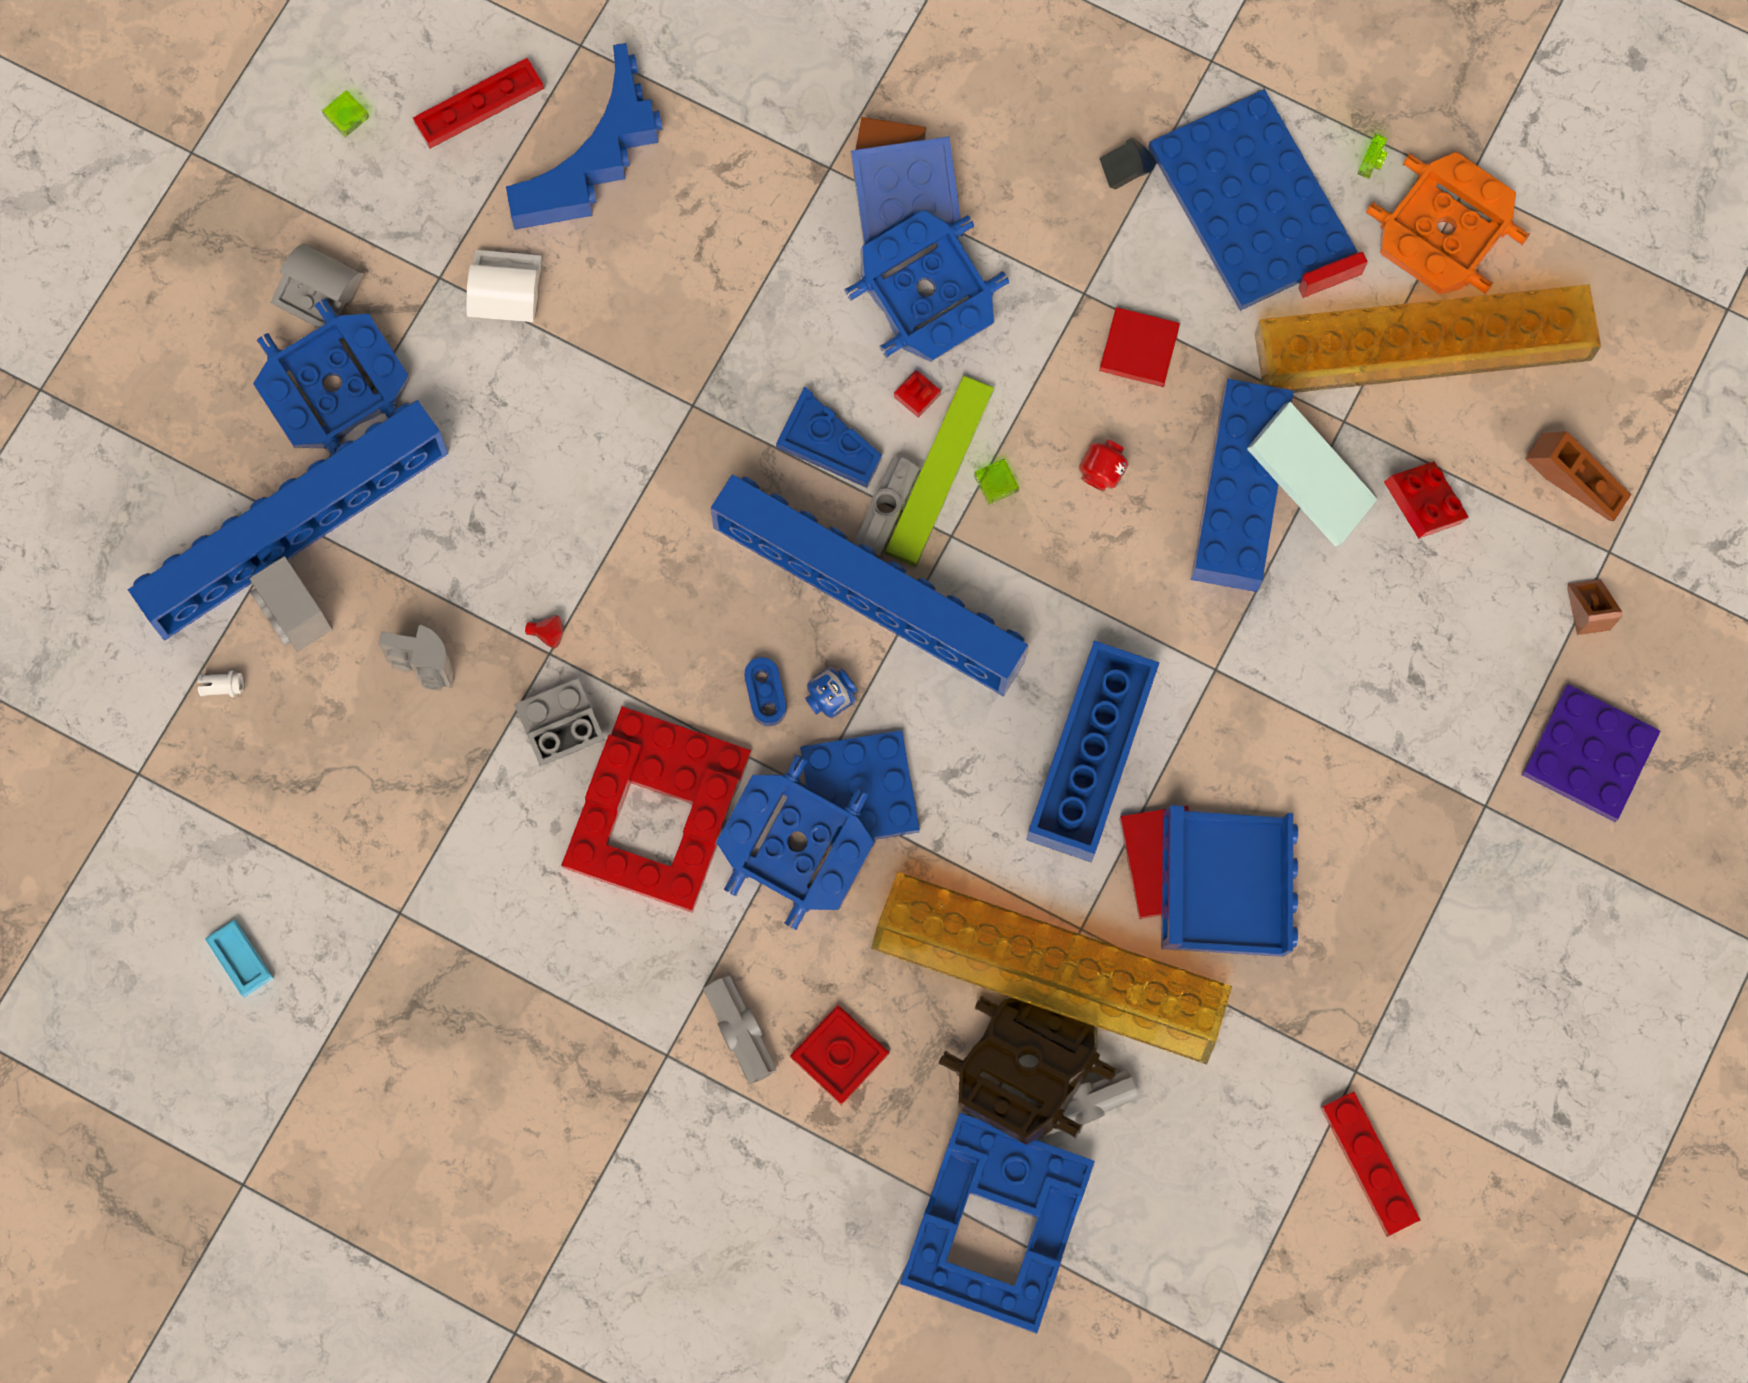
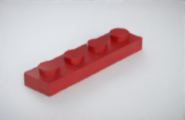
[412,58,544,149]
[1321,1091,1421,1237]

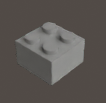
[249,556,332,652]

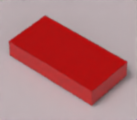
[1298,252,1368,298]

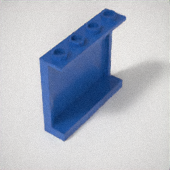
[1161,805,1298,957]

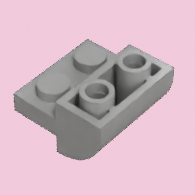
[270,244,364,328]
[379,625,454,690]
[514,678,605,767]

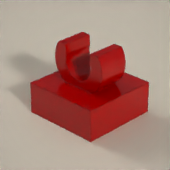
[894,370,941,418]

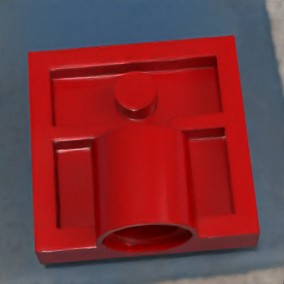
[1384,461,1469,539]

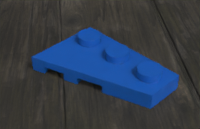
[776,386,882,488]

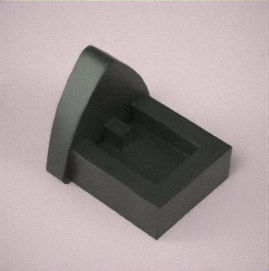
[1099,138,1156,190]

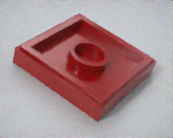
[1099,307,1180,387]
[790,1005,890,1106]

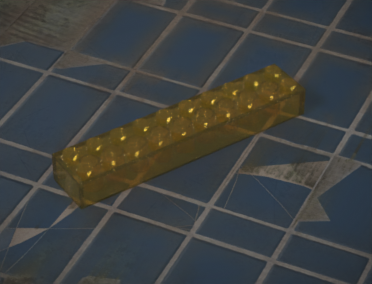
[1254,284,1601,393]
[871,872,1232,1065]

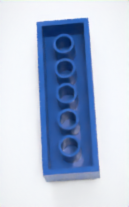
[1191,379,1294,592]
[1026,640,1160,863]

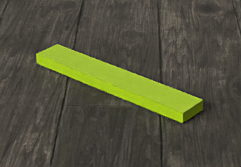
[885,375,994,567]

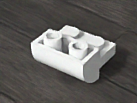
[467,250,542,322]

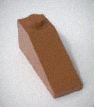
[1525,431,1631,521]

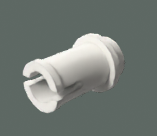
[197,670,244,697]

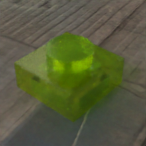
[322,90,370,138]
[1358,133,1388,179]
[974,459,1019,505]

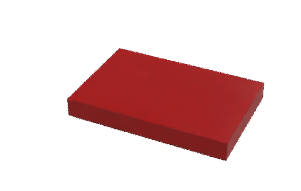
[1119,805,1189,919]

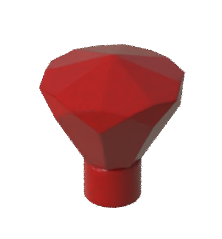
[525,615,563,649]

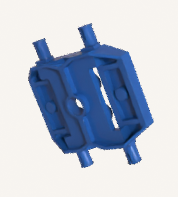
[844,210,1009,362]
[253,298,409,455]
[716,754,876,930]

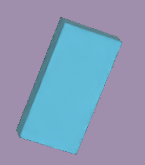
[205,919,273,998]

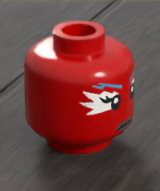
[1079,439,1129,492]

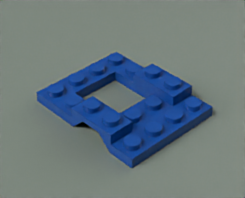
[900,1113,1095,1334]

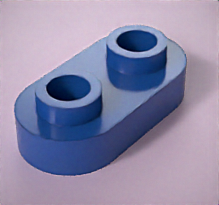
[744,657,786,726]

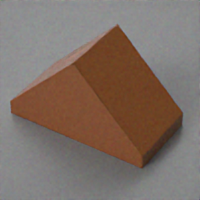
[1567,579,1622,635]

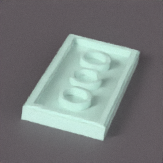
[1247,402,1378,546]

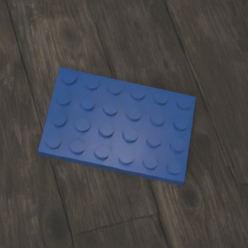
[1148,89,1358,311]

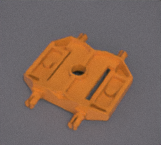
[1366,152,1530,295]

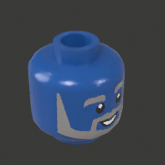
[805,667,858,718]

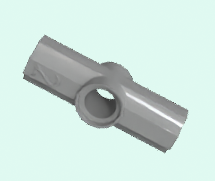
[854,457,920,559]
[703,975,777,1084]
[1037,1070,1139,1139]

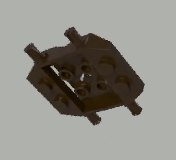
[939,991,1118,1145]

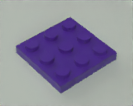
[1522,684,1661,822]

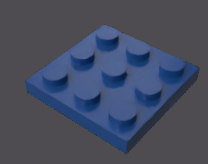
[850,136,963,245]
[800,730,920,848]

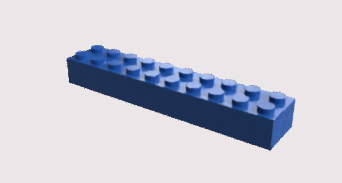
[127,400,448,641]
[711,474,1028,697]

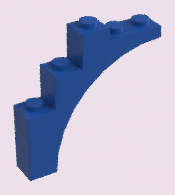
[506,43,663,230]

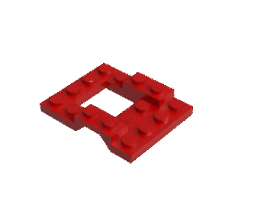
[561,706,751,913]

